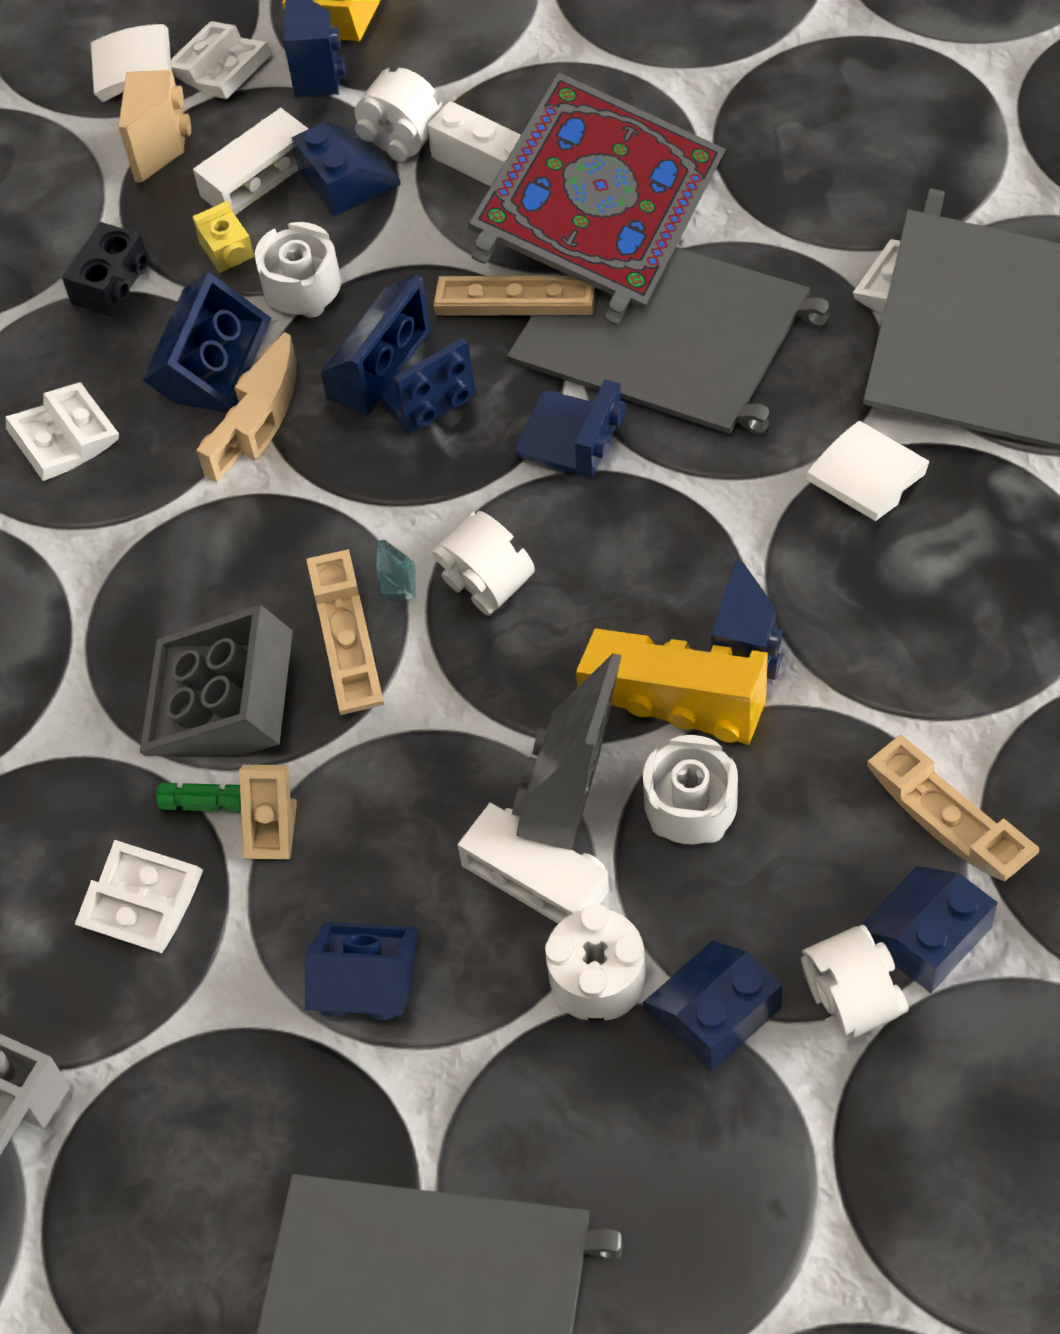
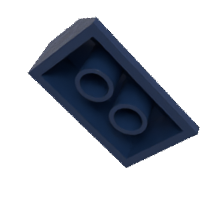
[142,271,271,412]
[321,274,431,416]

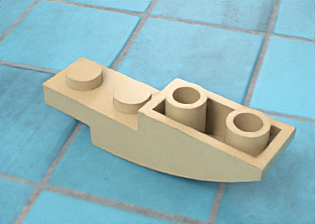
[196,332,297,482]

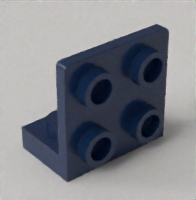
[379,338,476,435]

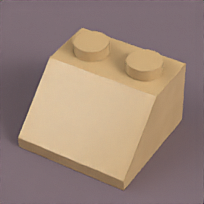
[118,70,191,182]

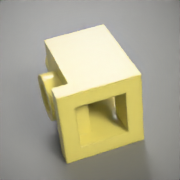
[193,201,254,273]

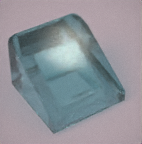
[377,540,416,600]

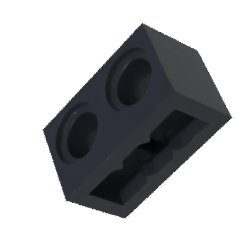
[62,222,149,316]

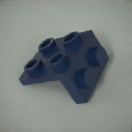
[516,379,626,478]

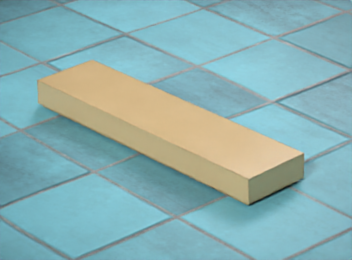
[433,276,597,316]

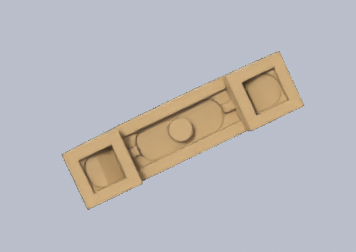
[306,549,384,715]
[867,734,1039,881]

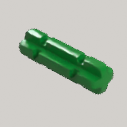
[156,782,241,812]

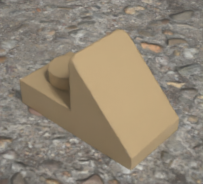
[239,765,297,859]

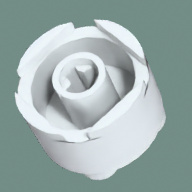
[355,68,443,162]
[255,222,341,318]
[432,511,535,616]
[643,735,738,844]
[545,904,645,1021]
[801,925,909,1042]

